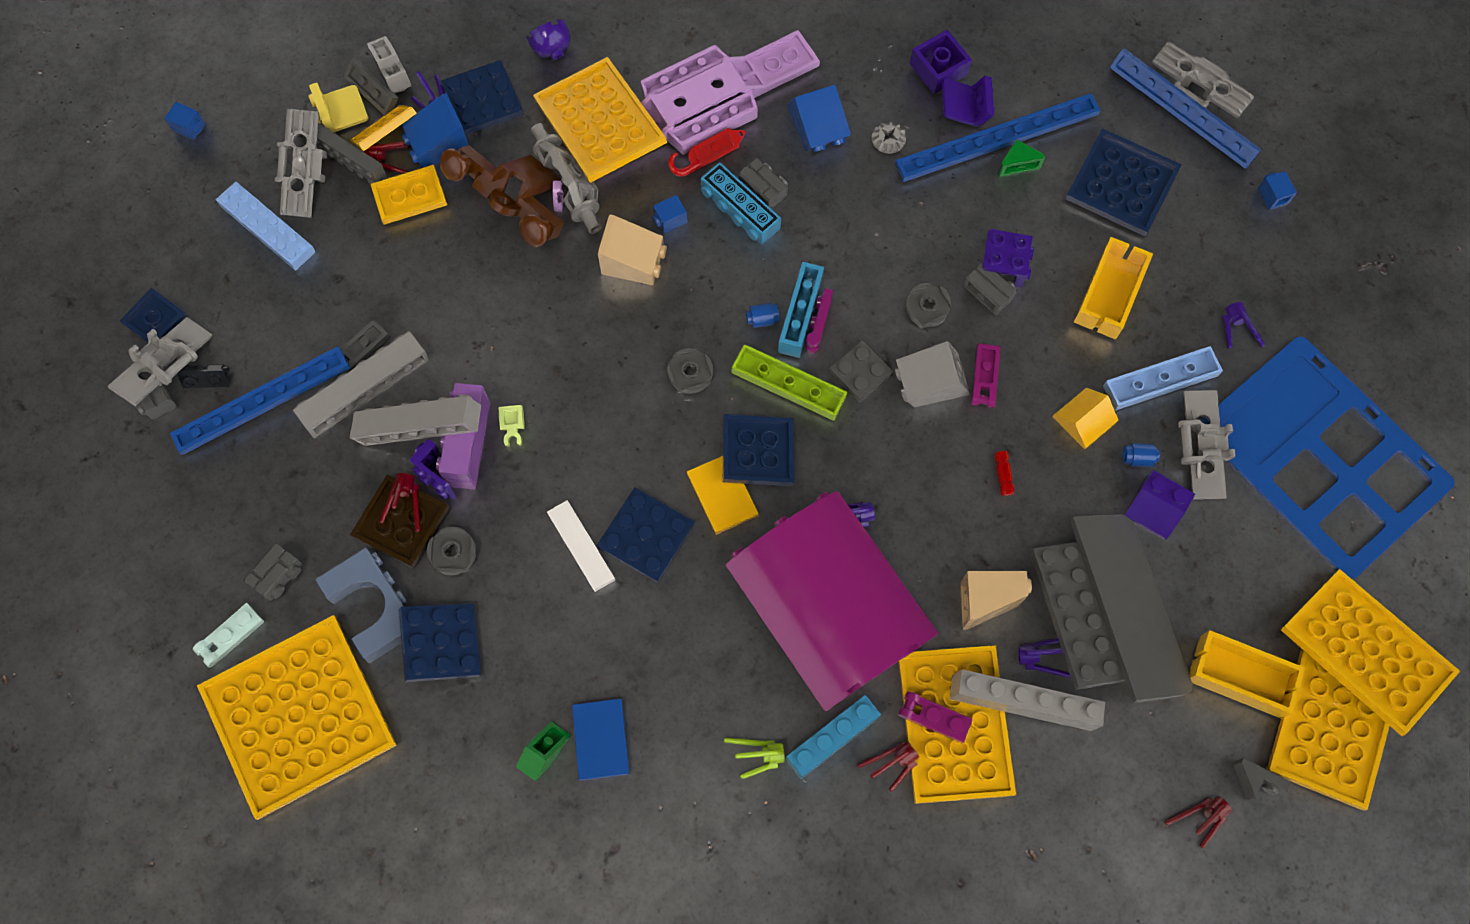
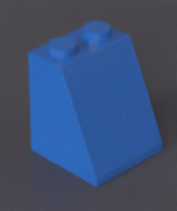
[787,85,851,153]
[401,93,468,168]

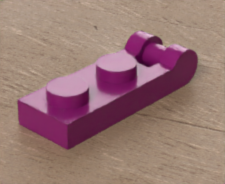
[805,288,833,354]
[971,343,1001,408]
[898,691,973,744]

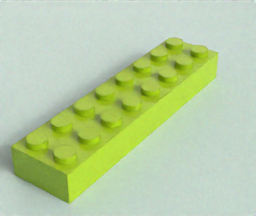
[731,344,848,421]

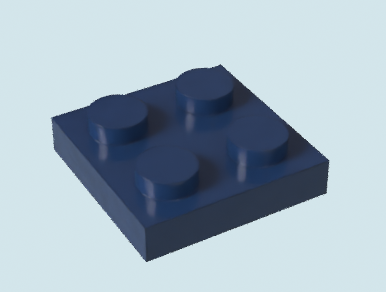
[120,288,187,343]

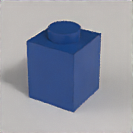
[164,102,205,140]
[1258,171,1297,210]
[652,195,687,234]

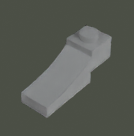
[367,36,412,93]

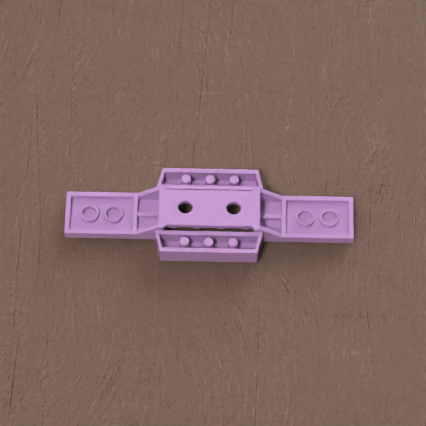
[641,30,820,155]

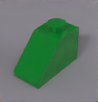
[516,722,571,781]

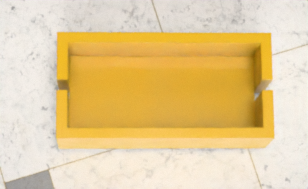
[1074,237,1153,340]
[1189,630,1305,718]

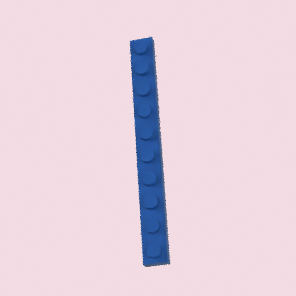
[895,93,1101,182]

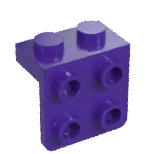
[942,76,995,127]
[982,229,1034,288]
[409,439,456,501]

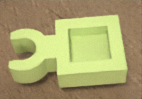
[498,405,525,447]

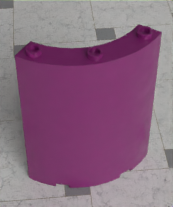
[725,491,939,712]

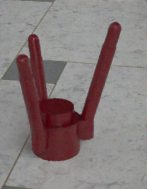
[364,141,409,174]
[379,473,420,532]
[857,741,920,792]
[1165,796,1232,848]

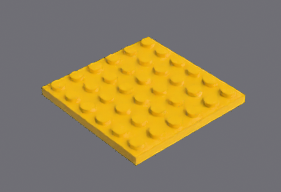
[197,615,397,820]

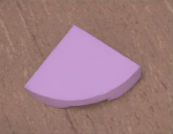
[553,181,564,211]

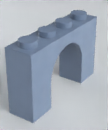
[315,548,407,663]

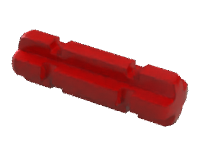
[995,451,1014,496]

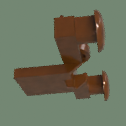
[440,145,565,247]

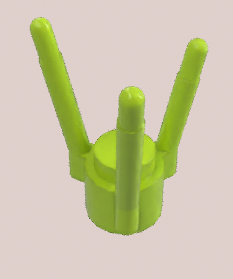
[724,738,785,779]

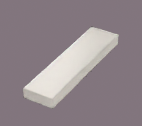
[547,500,615,592]

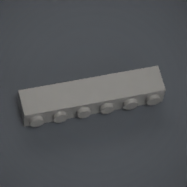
[293,331,429,438]
[350,394,481,446]
[949,670,1105,731]

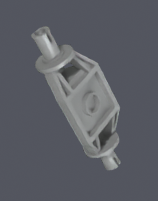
[531,123,602,234]

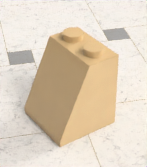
[598,214,667,285]
[960,571,1032,630]

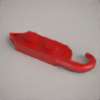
[668,128,746,177]

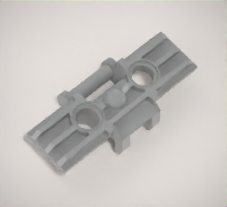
[1151,42,1255,118]
[274,109,327,218]
[108,317,213,406]
[1178,390,1235,500]

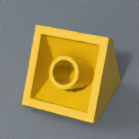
[1053,388,1119,450]

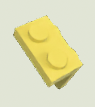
[308,83,369,133]

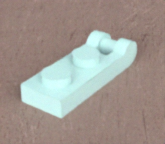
[193,603,265,668]

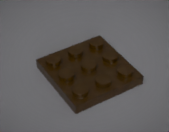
[350,474,450,568]

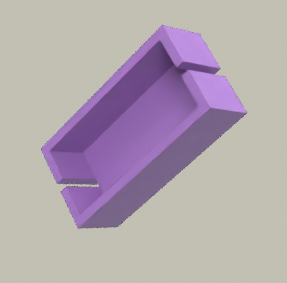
[436,383,490,490]

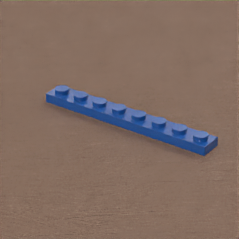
[1110,48,1261,169]
[170,346,350,455]

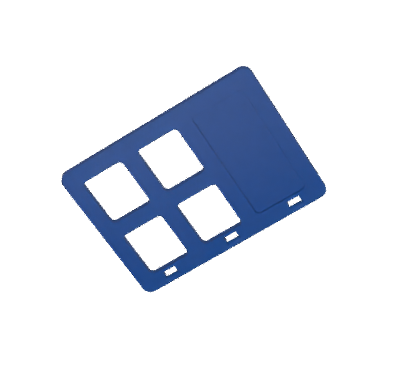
[1201,337,1455,579]

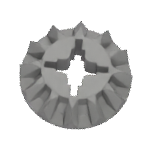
[872,122,906,154]

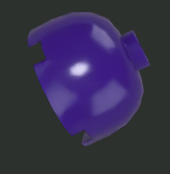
[526,19,570,60]

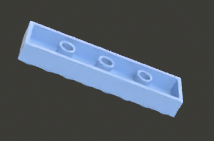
[215,182,315,271]
[1103,346,1223,411]

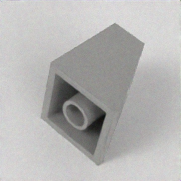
[895,341,971,407]

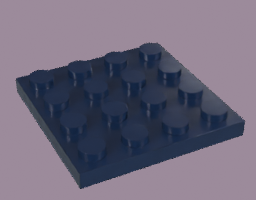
[1065,128,1182,236]

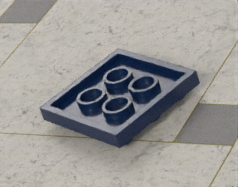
[441,60,524,136]
[722,414,794,486]
[596,487,695,583]
[399,604,481,682]

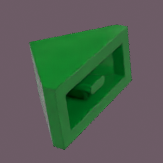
[998,140,1045,177]

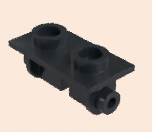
[177,364,230,388]

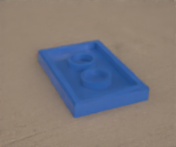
[572,699,630,781]

